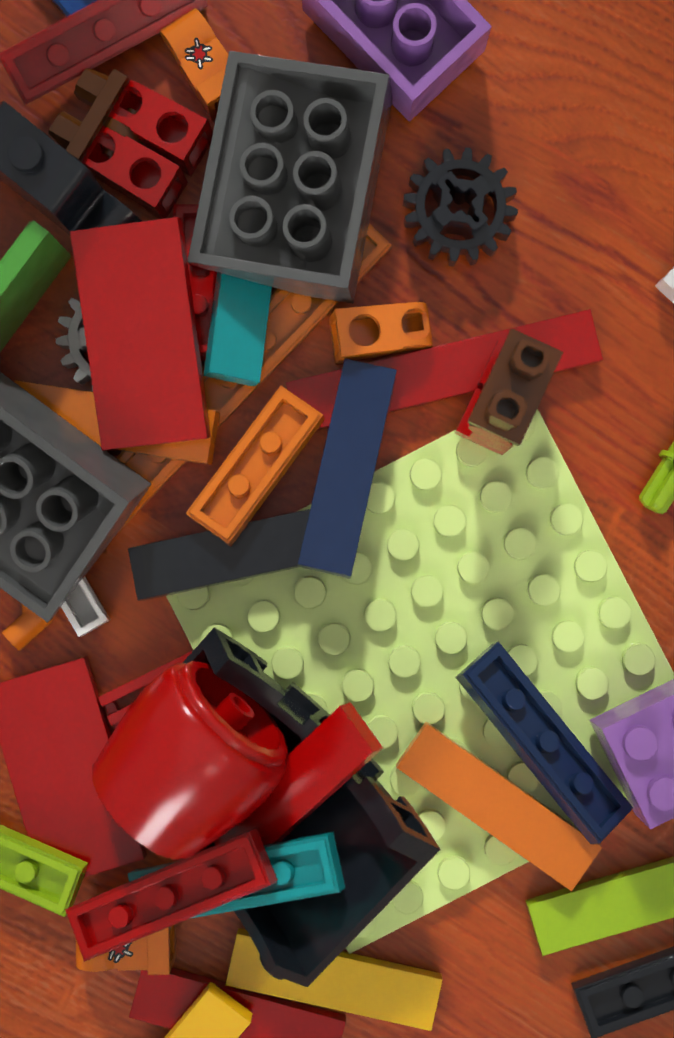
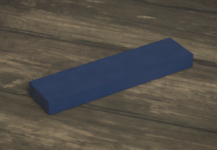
[298,358,397,578]
[455,641,633,844]

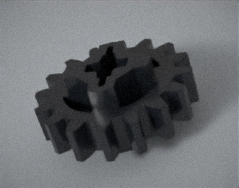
[403,147,518,267]

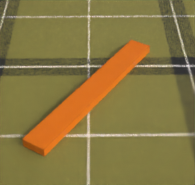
[116,223,392,534]

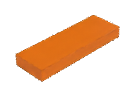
[186,385,325,547]

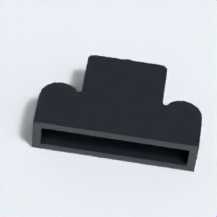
[0,101,142,235]

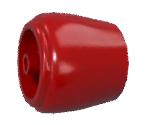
[92,661,288,860]

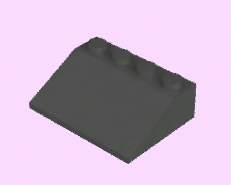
[188,51,392,304]
[0,372,151,623]

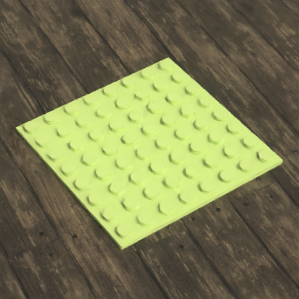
[166,408,674,954]

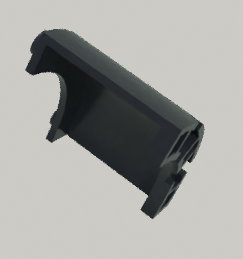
[92,627,440,987]

